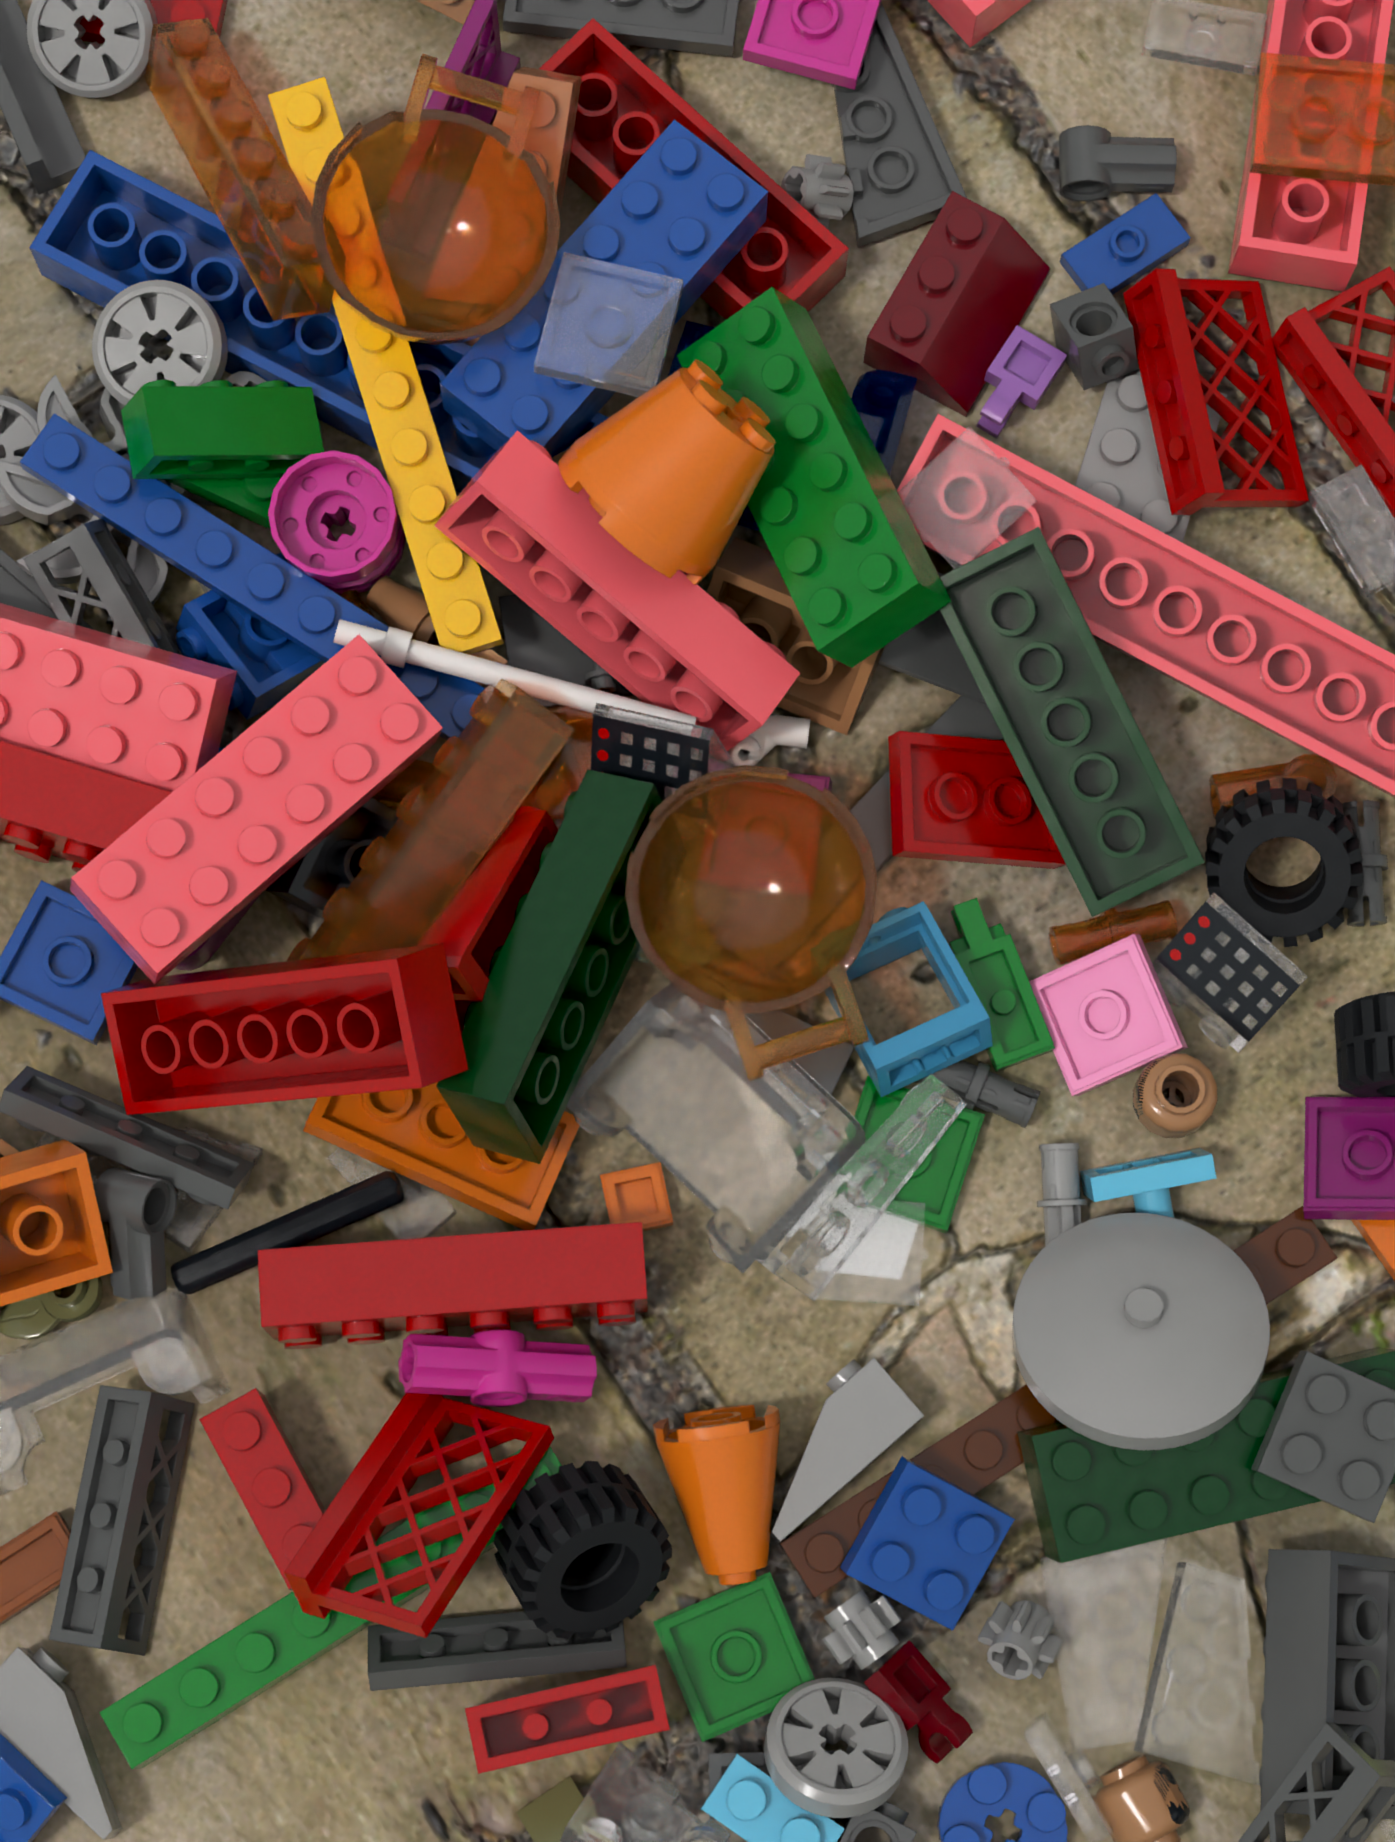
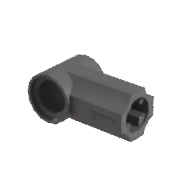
[1059,125,1177,202]
[94,1167,177,1300]

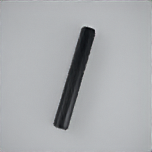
[170,1171,405,1295]

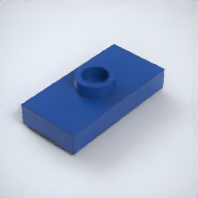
[1060,193,1191,295]

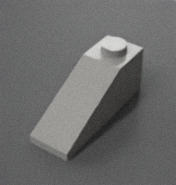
[770,1358,924,1544]
[0,1647,122,1840]

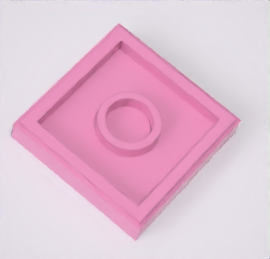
[1029,933,1188,1096]

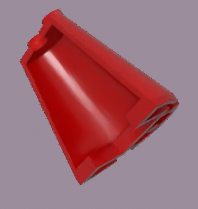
[416,806,558,1033]

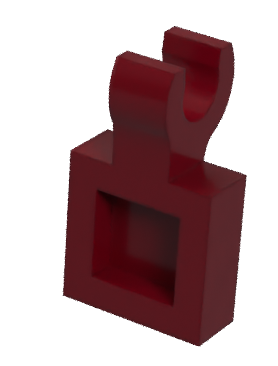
[864,1640,973,1764]

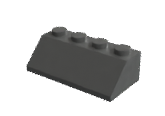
[1259,1549,1395,1819]

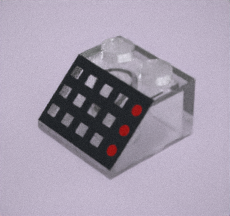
[590,703,737,838]
[1153,893,1308,1053]

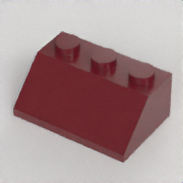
[863,191,1051,417]

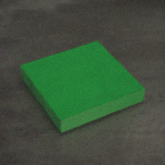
[829,1076,985,1233]
[653,1572,815,1742]

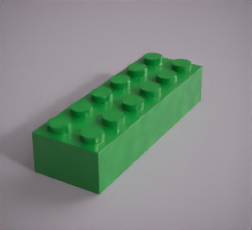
[677,287,951,668]

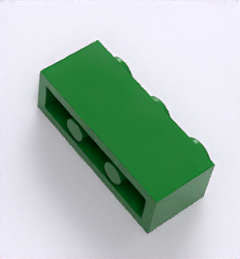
[121,380,324,479]

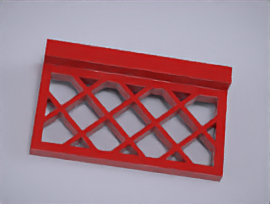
[1272,266,1395,522]
[1123,268,1309,515]
[284,1393,554,1638]

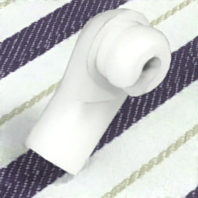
[726,714,810,769]

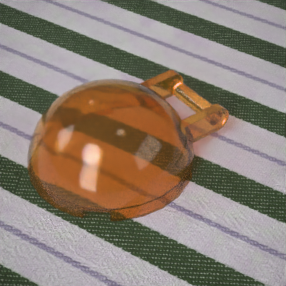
[311,53,561,345]
[625,765,878,1082]

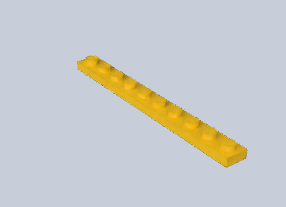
[268,77,504,655]

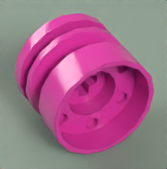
[268,450,406,596]

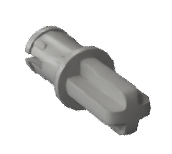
[1037,1143,1087,1246]

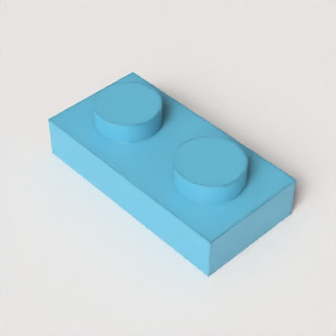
[700,1754,845,1842]

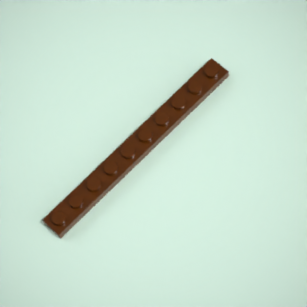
[780,1206,1337,1599]

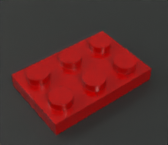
[888,731,1066,869]

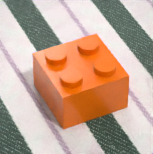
[0,1139,113,1307]

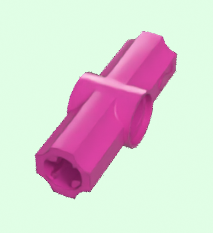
[398,1330,597,1407]

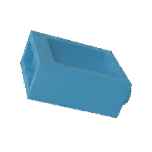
[813,901,993,1097]

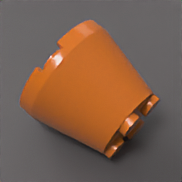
[558,359,776,585]

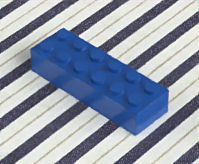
[440,119,768,458]

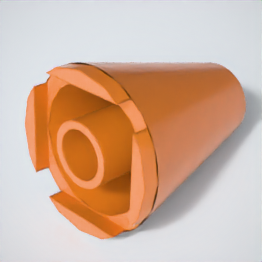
[653,1405,780,1585]

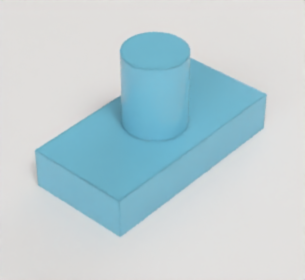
[1080,1148,1217,1218]

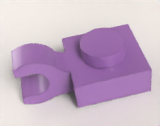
[976,325,1067,438]

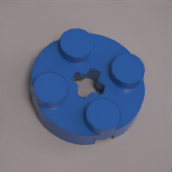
[937,1762,1068,1842]

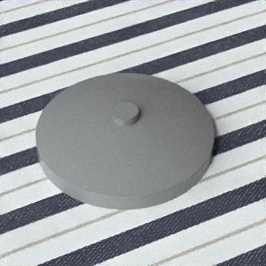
[1012,1213,1270,1450]

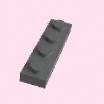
[0,1066,255,1210]
[368,1611,627,1691]

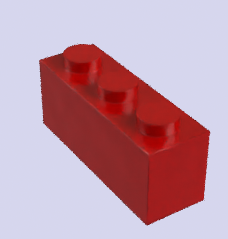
[199,1388,326,1591]
[465,1665,670,1774]

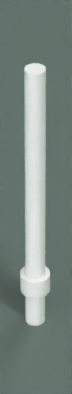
[333,619,697,736]

